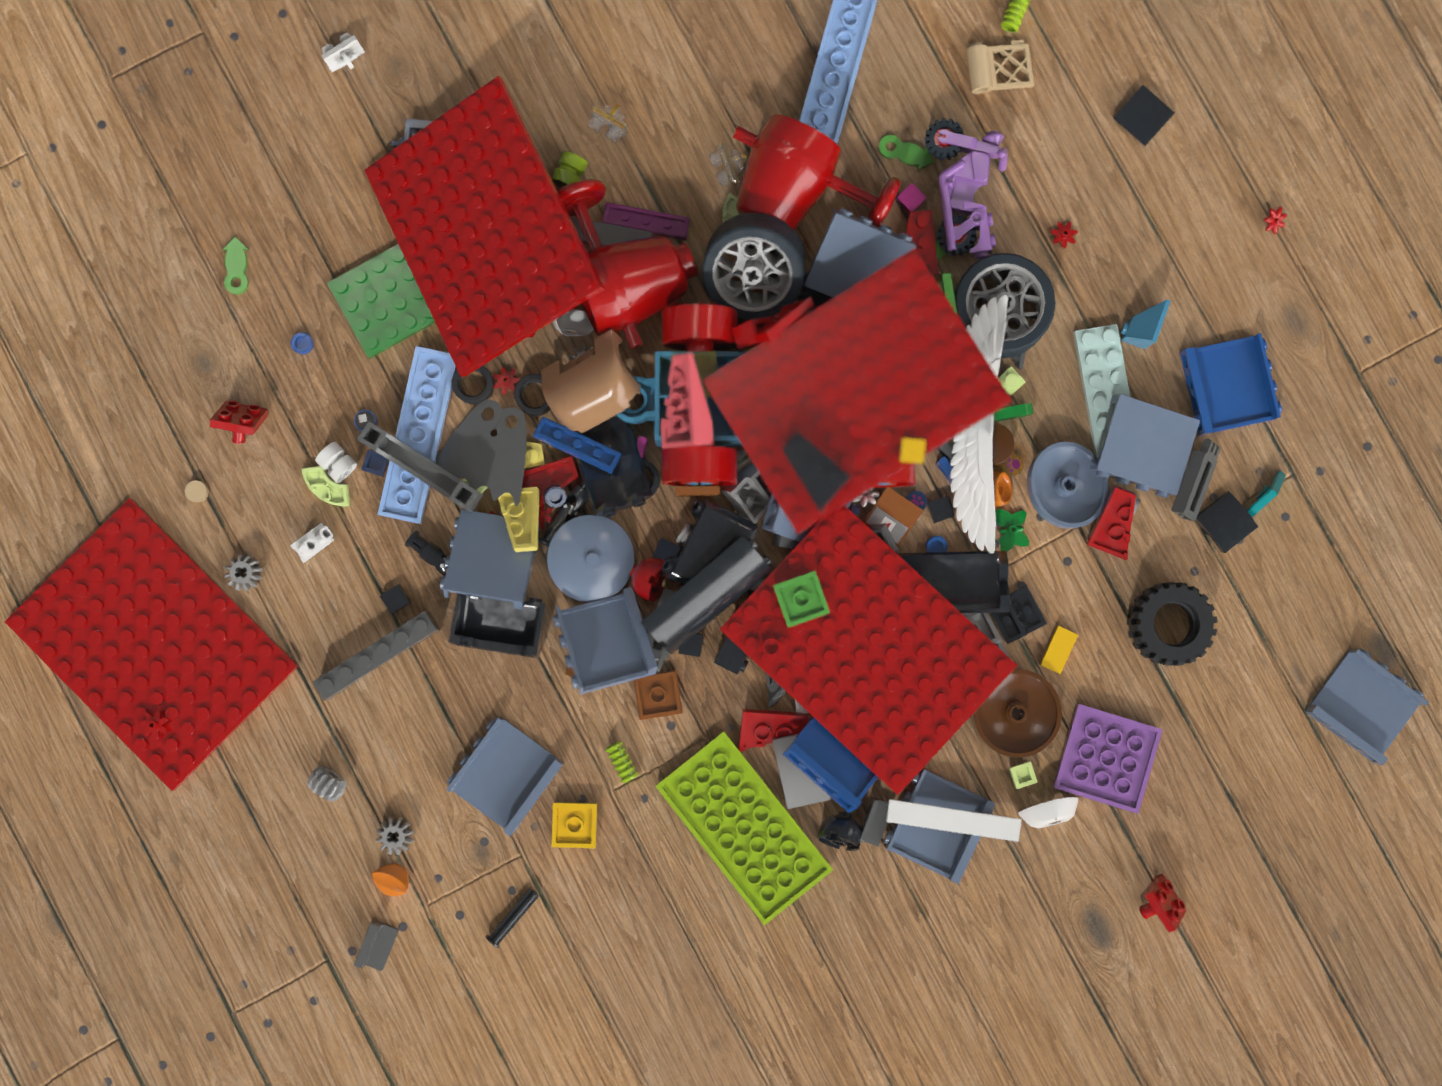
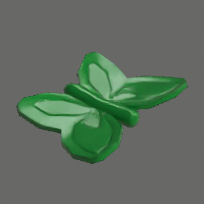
[995,509,1030,551]

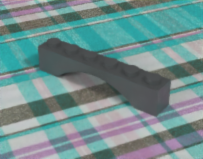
[357,421,484,513]
[313,611,441,700]

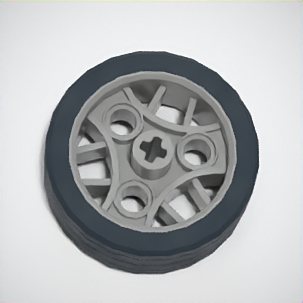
[702,213,805,320]
[954,253,1056,359]

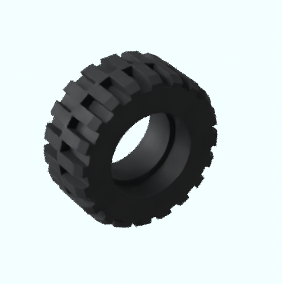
[1127,582,1218,666]

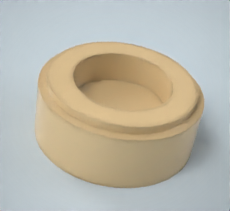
[185,480,209,503]

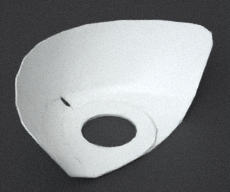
[553,309,594,336]
[1018,797,1079,828]

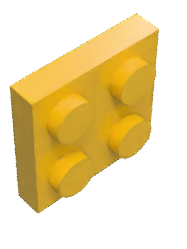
[552,802,597,848]

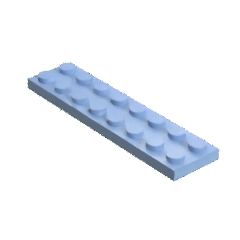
[799,0,878,144]
[377,346,457,524]

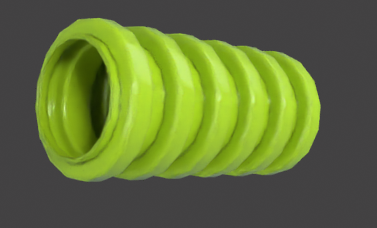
[1000,0,1030,33]
[605,741,639,783]

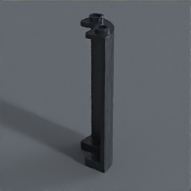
[576,415,653,518]
[640,536,773,654]
[897,551,1010,613]

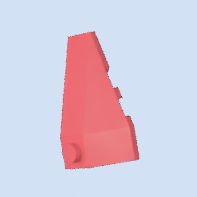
[661,353,713,448]

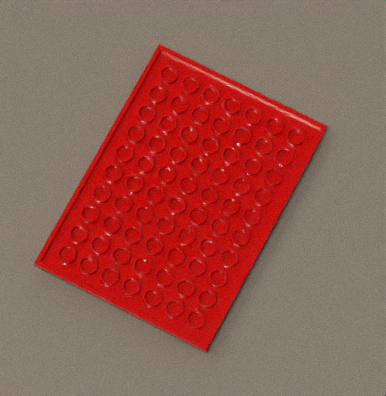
[364,76,605,377]
[702,248,1012,534]
[5,498,299,791]
[720,505,1018,795]

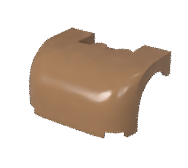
[541,329,641,433]

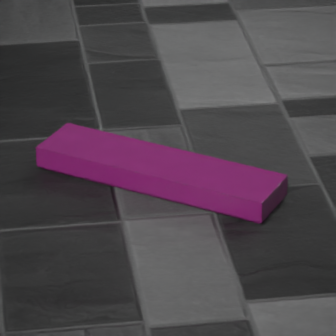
[602,202,690,240]

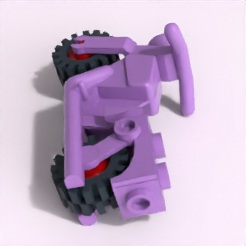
[925,118,1008,259]

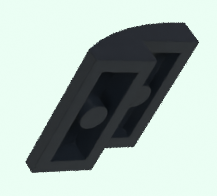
[1113,85,1175,146]
[1196,491,1258,553]
[991,585,1048,645]

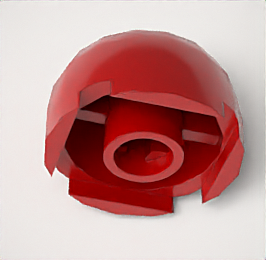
[630,557,668,602]

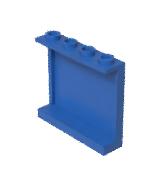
[1179,333,1282,436]
[783,717,878,813]

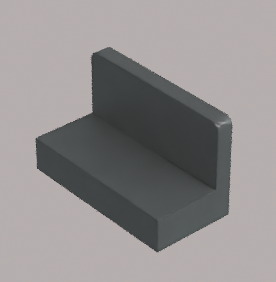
[861,797,888,847]
[354,920,399,971]

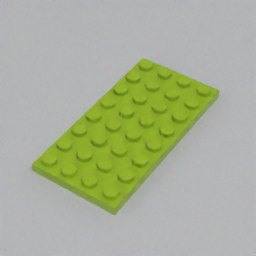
[655,731,833,925]

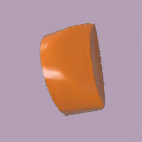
[993,471,1012,508]
[372,863,409,896]

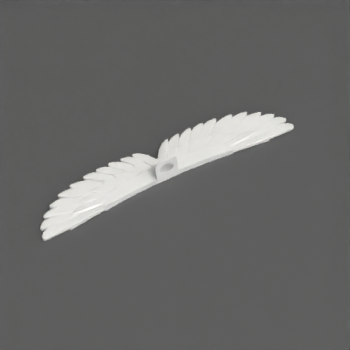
[950,295,1008,553]

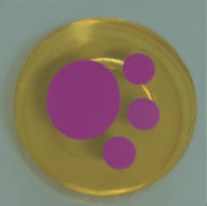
[1001,454,1024,476]

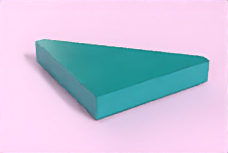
[1246,470,1286,517]

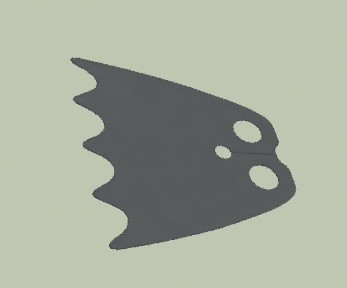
[435,399,526,506]

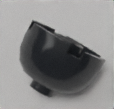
[817,812,862,851]

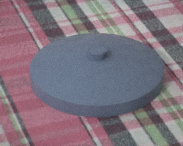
[1027,442,1108,529]
[547,515,634,602]

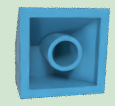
[1120,300,1171,350]

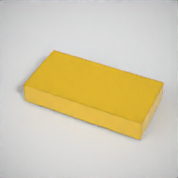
[1039,626,1078,674]

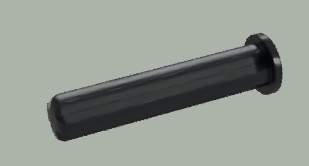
[485,888,539,948]

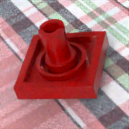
[210,400,268,444]
[1139,873,1187,933]

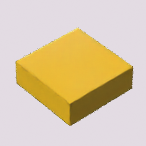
[900,438,926,464]

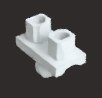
[321,33,365,73]
[290,523,334,563]

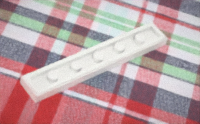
[886,799,1021,842]

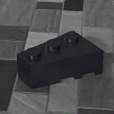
[782,432,850,514]

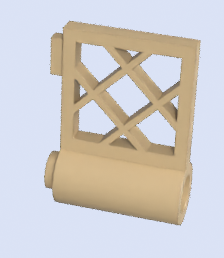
[966,40,1034,94]

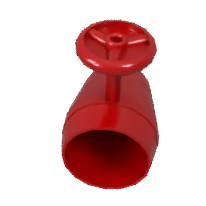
[733,114,900,230]
[557,179,697,349]

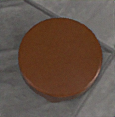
[992,423,1014,467]

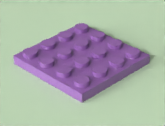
[1053,704,1163,814]

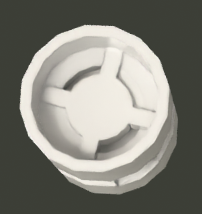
[315,442,357,483]

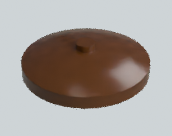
[973,669,1062,758]

